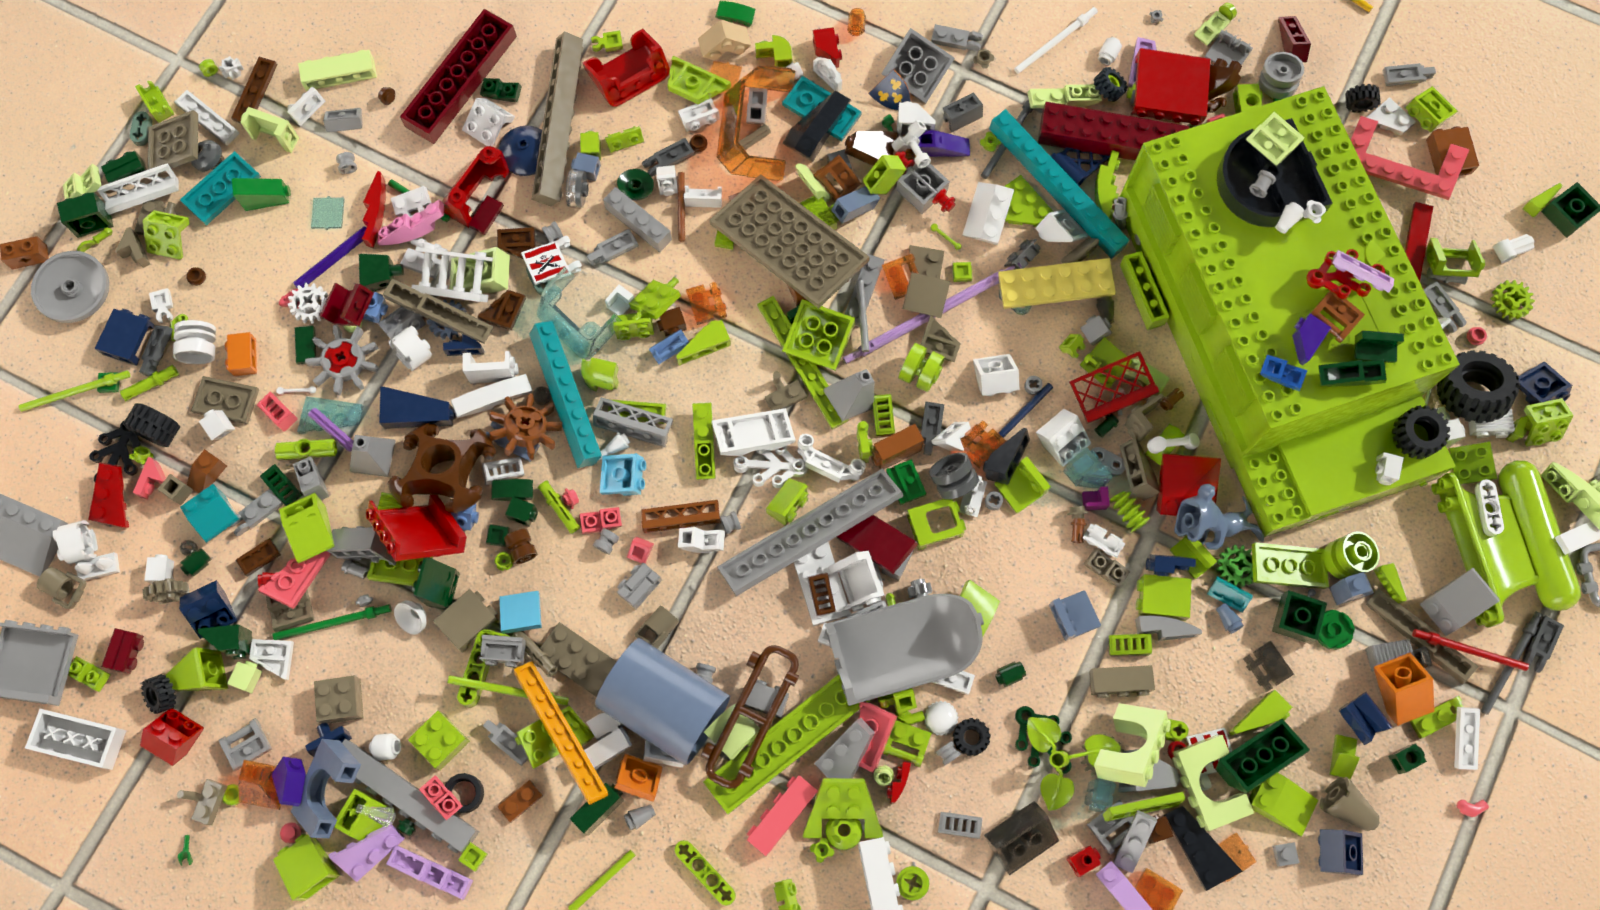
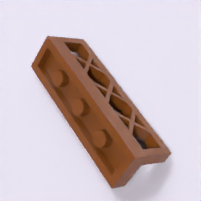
[641,500,721,533]

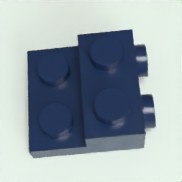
[1518,361,1573,405]
[1146,554,1196,576]

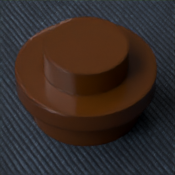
[378,87,395,105]
[689,134,708,152]
[187,267,206,286]

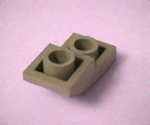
[1084,548,1130,587]

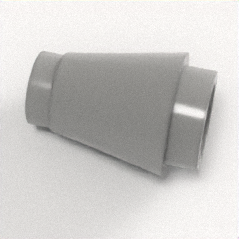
[624,804,656,830]

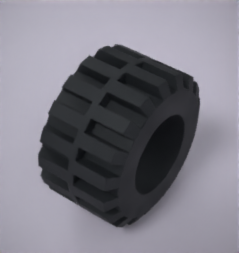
[123,403,180,447]
[1392,405,1451,459]

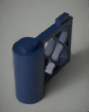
[1051,147,1110,186]

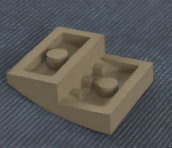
[902,272,950,318]
[266,590,314,632]

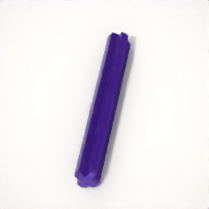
[293,226,367,289]

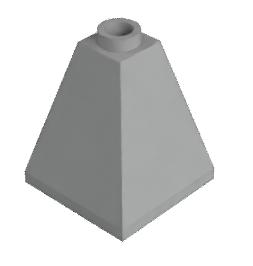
[823,369,875,422]
[350,435,396,477]
[1118,749,1180,793]

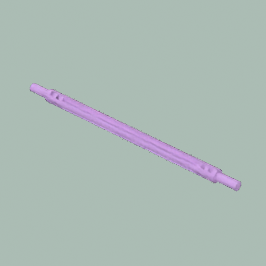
[843,263,1022,364]

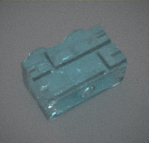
[1084,778,1116,812]

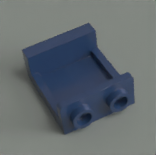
[95,308,155,366]

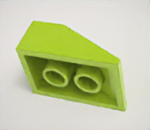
[1249,773,1319,837]

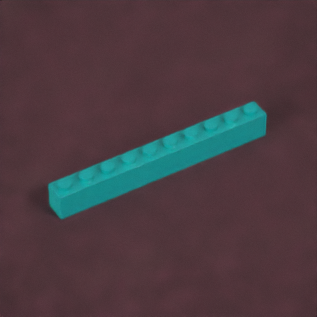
[989,109,1130,259]

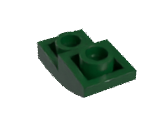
[480,78,522,102]
[491,479,533,501]

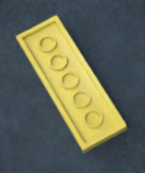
[998,258,1116,309]

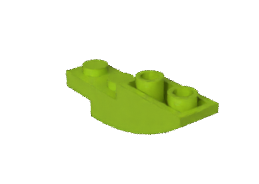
[1095,151,1121,220]
[692,402,716,480]

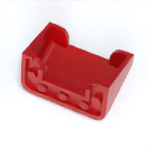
[582,29,670,107]
[442,146,510,228]

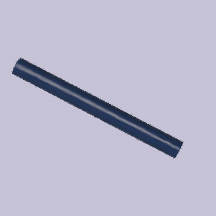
[997,383,1053,440]

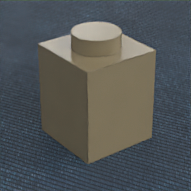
[158,474,193,505]

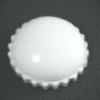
[924,701,958,736]

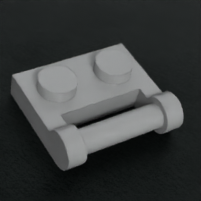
[219,718,272,771]
[1087,800,1133,855]

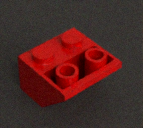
[140,708,204,766]

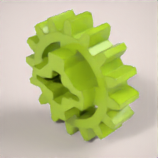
[1490,280,1535,320]

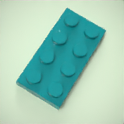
[782,76,862,142]
[180,151,261,226]

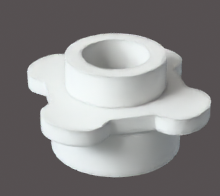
[1303,200,1326,223]

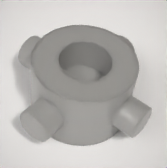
[1149,10,1164,23]
[356,594,373,607]

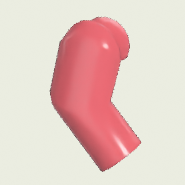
[1456,799,1489,817]

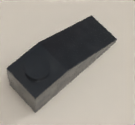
[983,428,1030,485]

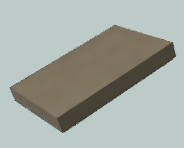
[191,376,259,424]

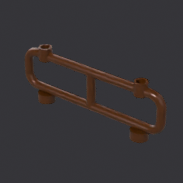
[701,645,799,789]

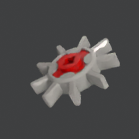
[305,325,379,395]

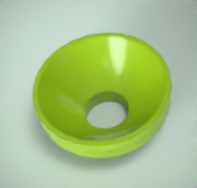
[825,819,862,850]

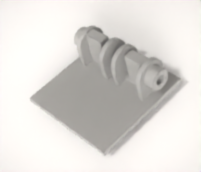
[1204,30,1253,67]

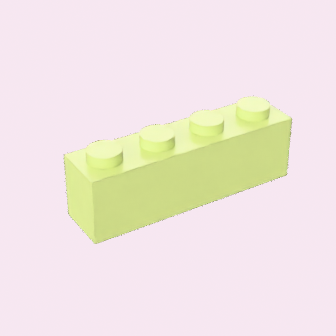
[298,50,377,91]

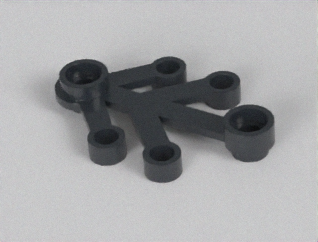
[89,420,141,482]

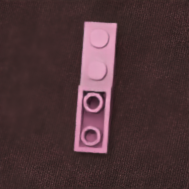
[377,200,444,245]

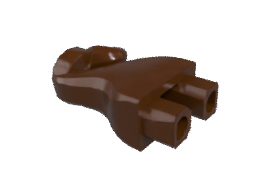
[1207,58,1242,113]

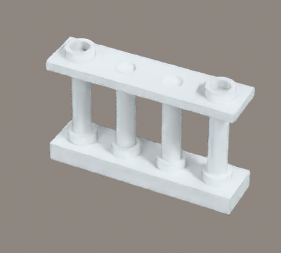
[411,244,493,302]

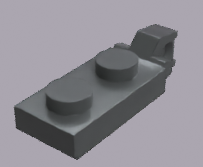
[139,325,173,377]
[921,402,945,456]

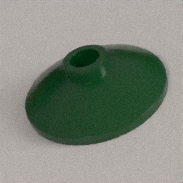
[617,169,654,200]

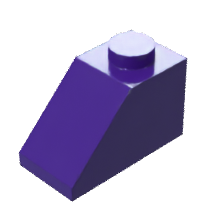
[1292,314,1331,366]
[272,757,306,806]

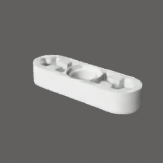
[1475,479,1504,537]

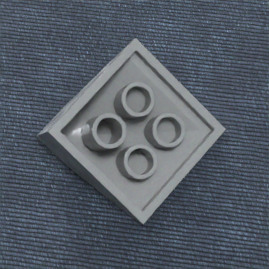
[881,28,955,104]

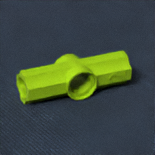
[275,439,337,460]

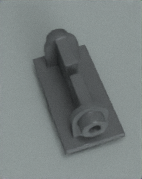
[1004,239,1041,270]

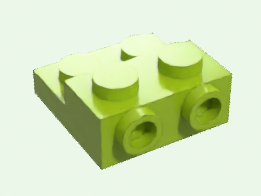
[1405,86,1458,133]

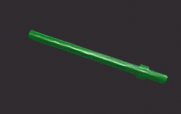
[272,604,392,640]

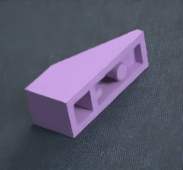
[1096,861,1152,910]

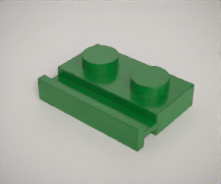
[886,459,927,506]

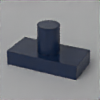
[305,723,352,757]

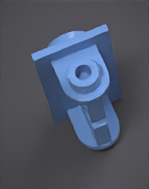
[649,329,689,364]

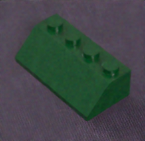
[1215,719,1310,794]

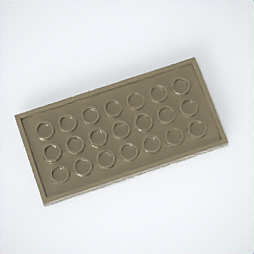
[710,174,870,309]

